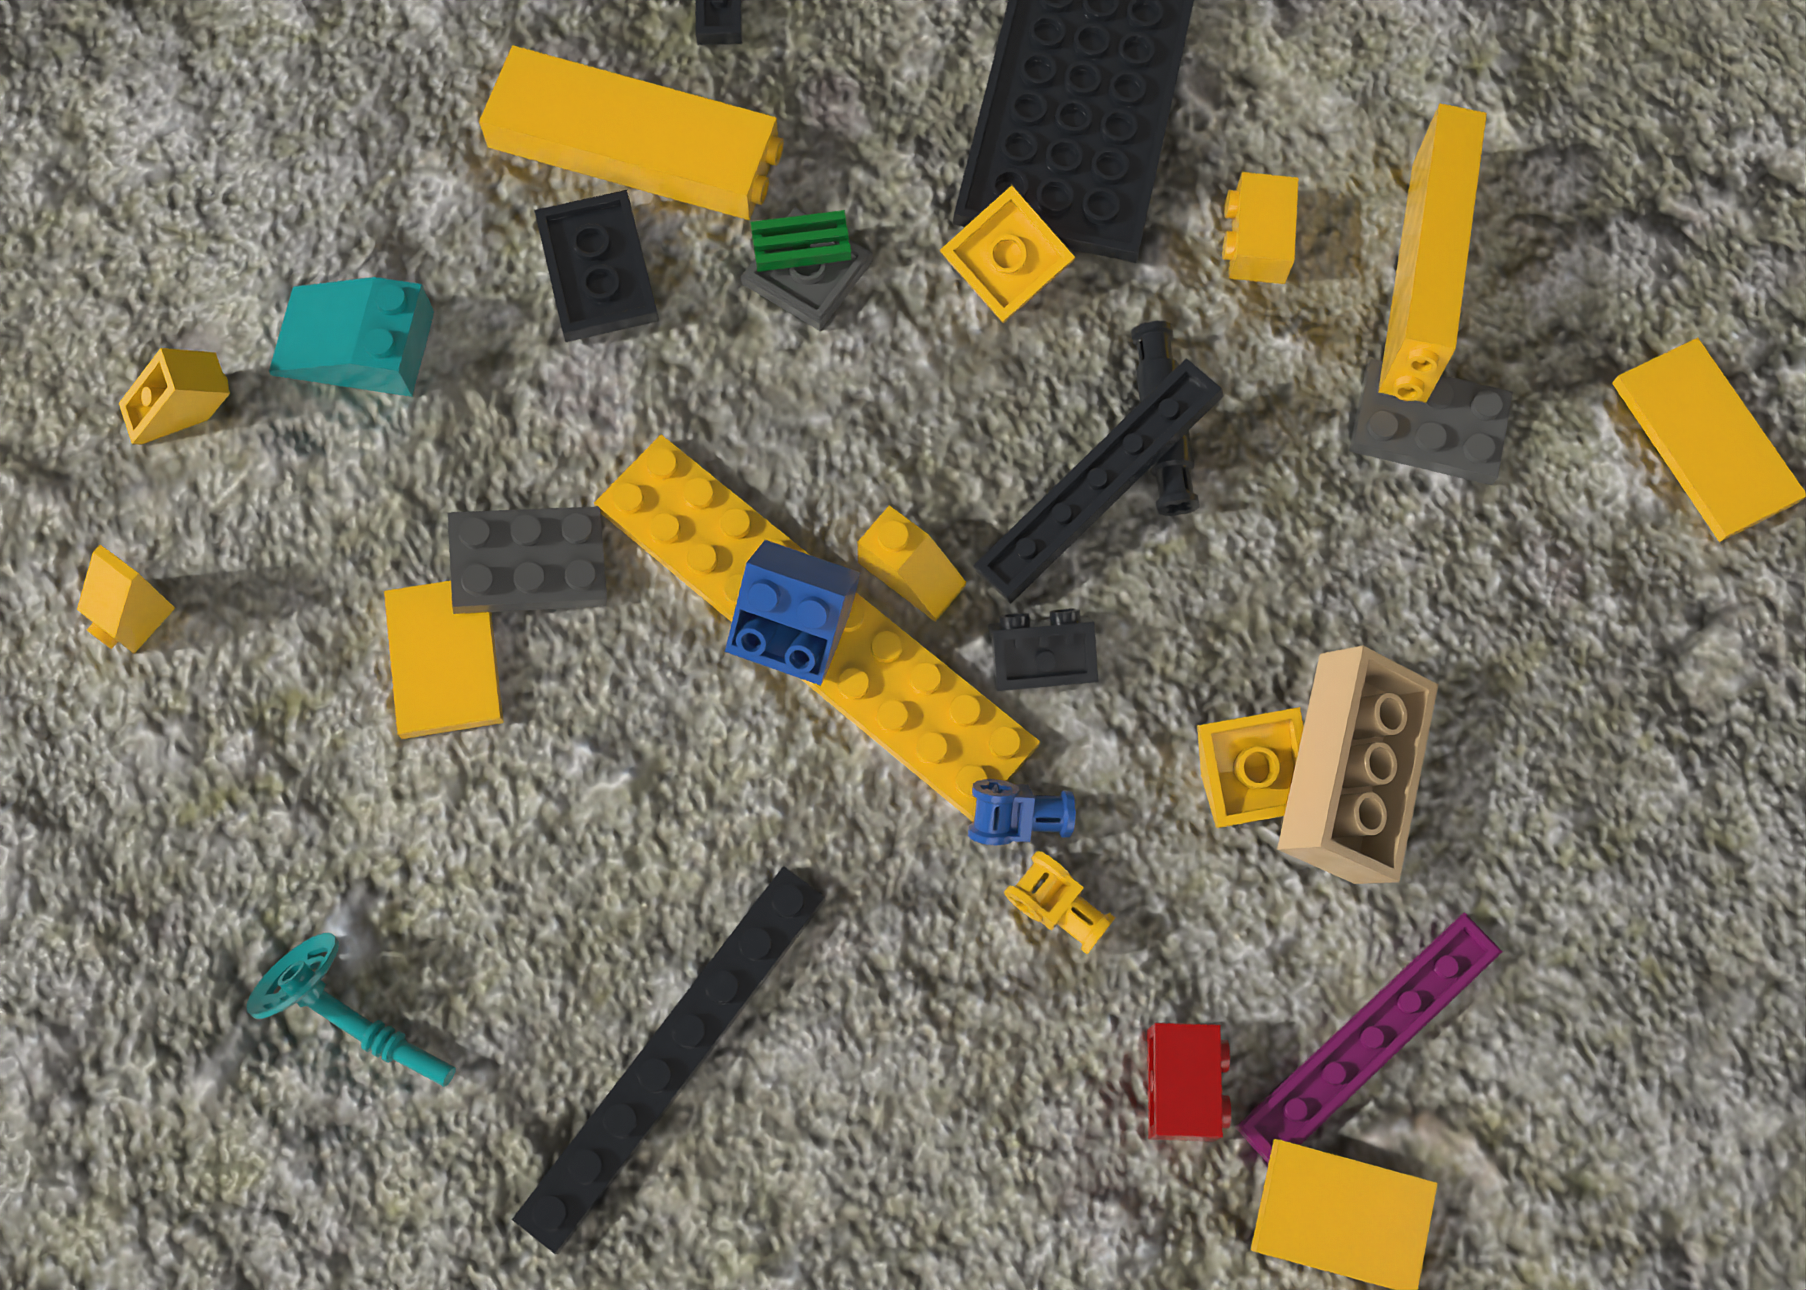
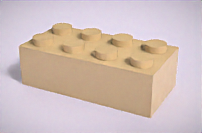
[1277,645,1439,884]

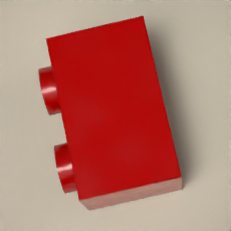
[1147,1023,1231,1142]

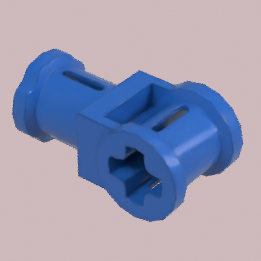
[968,779,1076,846]

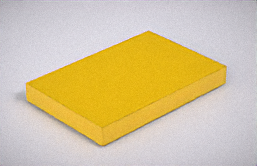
[384,580,504,739]
[1251,1139,1438,1290]

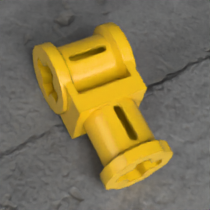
[1004,851,1116,955]

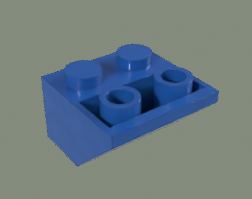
[725,540,861,686]

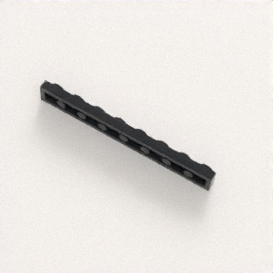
[511,866,826,1254]

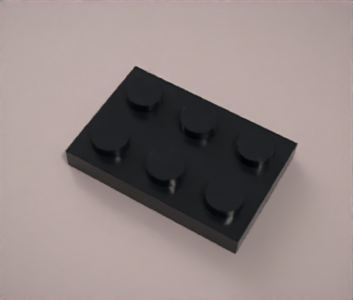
[534,190,659,342]

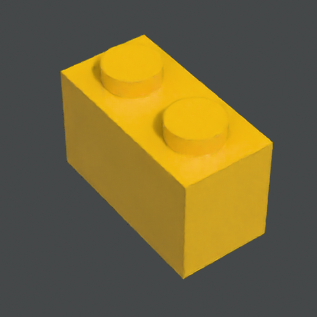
[1222,172,1299,284]

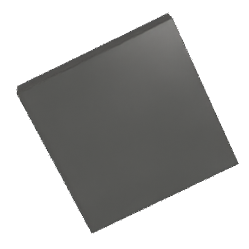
[741,207,873,331]

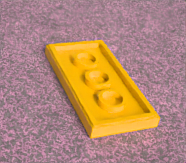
[1612,337,1806,542]

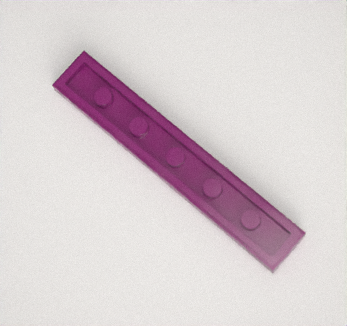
[1235,912,1503,1164]

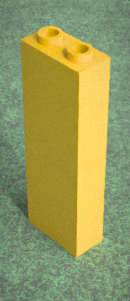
[479,45,784,221]
[1378,103,1487,403]

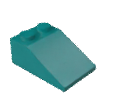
[269,277,435,397]

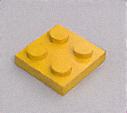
[940,185,1075,324]

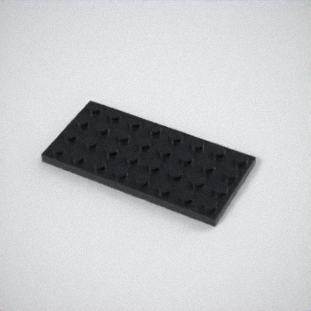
[953,0,1194,263]

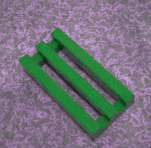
[750,210,851,272]

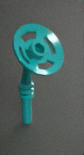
[247,933,456,1087]

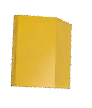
[1197,707,1304,828]

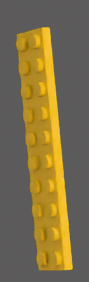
[594,434,1040,822]

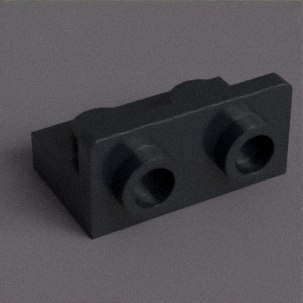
[988,608,1099,691]

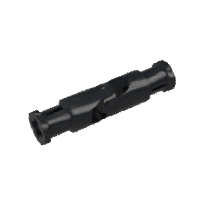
[1131,320,1200,516]

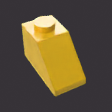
[119,348,230,445]
[857,505,967,622]
[77,545,175,654]

